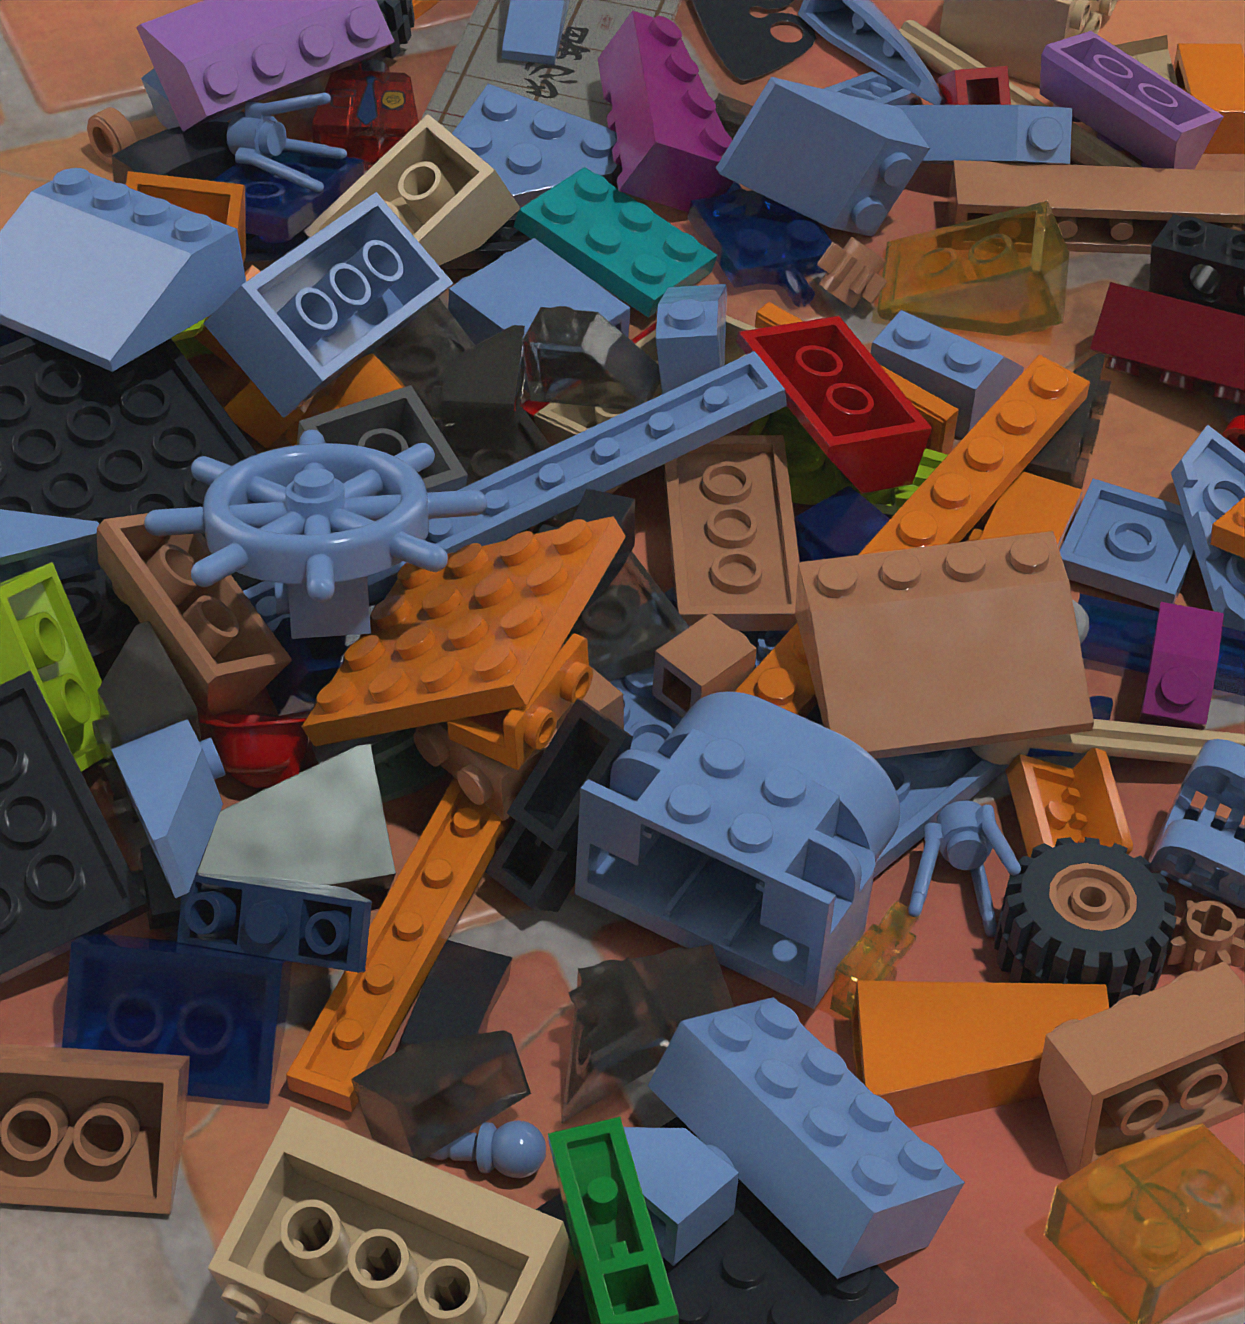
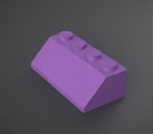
[136,0,395,132]

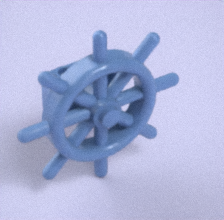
[144,430,487,639]

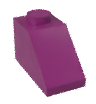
[1138,602,1224,730]

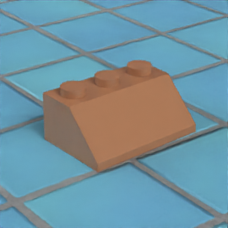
[97,513,292,716]
[1038,961,1245,1184]
[0,1043,190,1214]

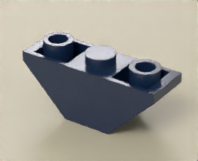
[177,873,372,973]

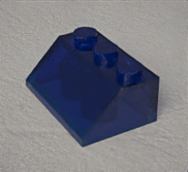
[62,934,292,1104]

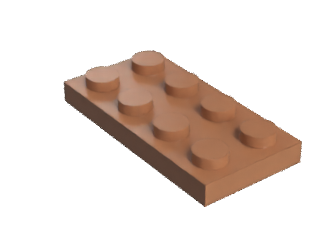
[662,435,799,632]

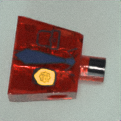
[312,59,419,171]

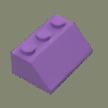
[1039,31,1224,169]

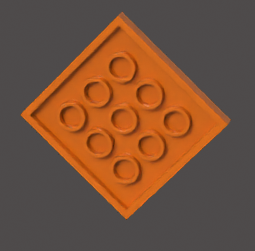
[301,516,626,747]

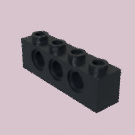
[1149,214,1245,316]

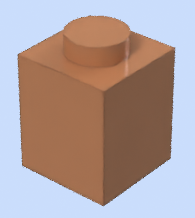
[652,613,757,718]

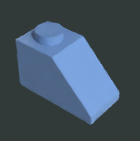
[624,1127,739,1266]

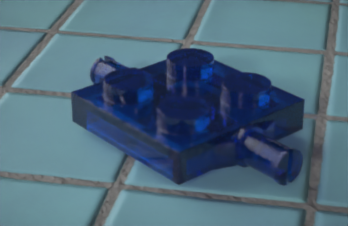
[688,181,832,307]

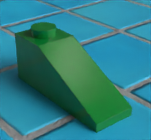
[548,1117,679,1324]

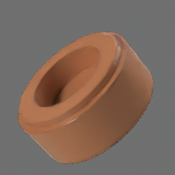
[87,107,137,166]

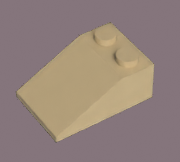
[304,114,521,266]

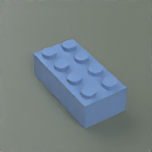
[203,192,453,418]
[648,997,965,1279]

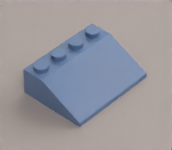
[0,168,246,372]

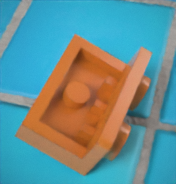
[447,633,593,770]
[1005,747,1133,857]

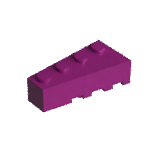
[597,10,734,217]

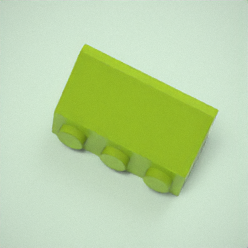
[0,562,127,772]

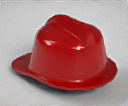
[176,707,308,788]

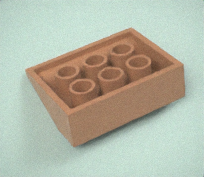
[795,531,1094,759]

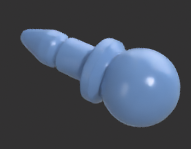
[410,1120,546,1178]

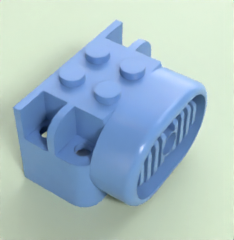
[575,691,900,1009]

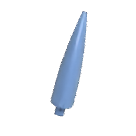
[798,0,946,105]

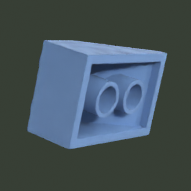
[716,77,930,236]

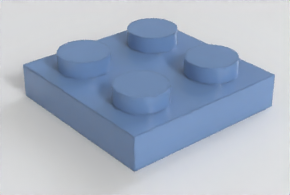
[1060,478,1196,608]

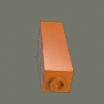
[851,980,1109,1128]

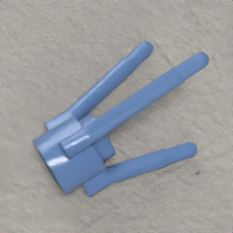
[227,93,347,193]
[908,800,1021,937]

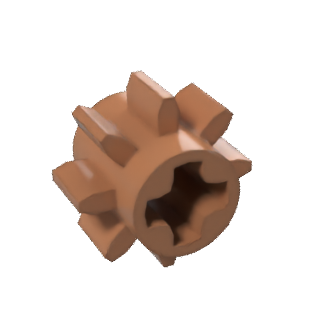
[817,237,888,308]
[1165,900,1245,974]

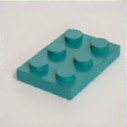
[514,167,718,318]

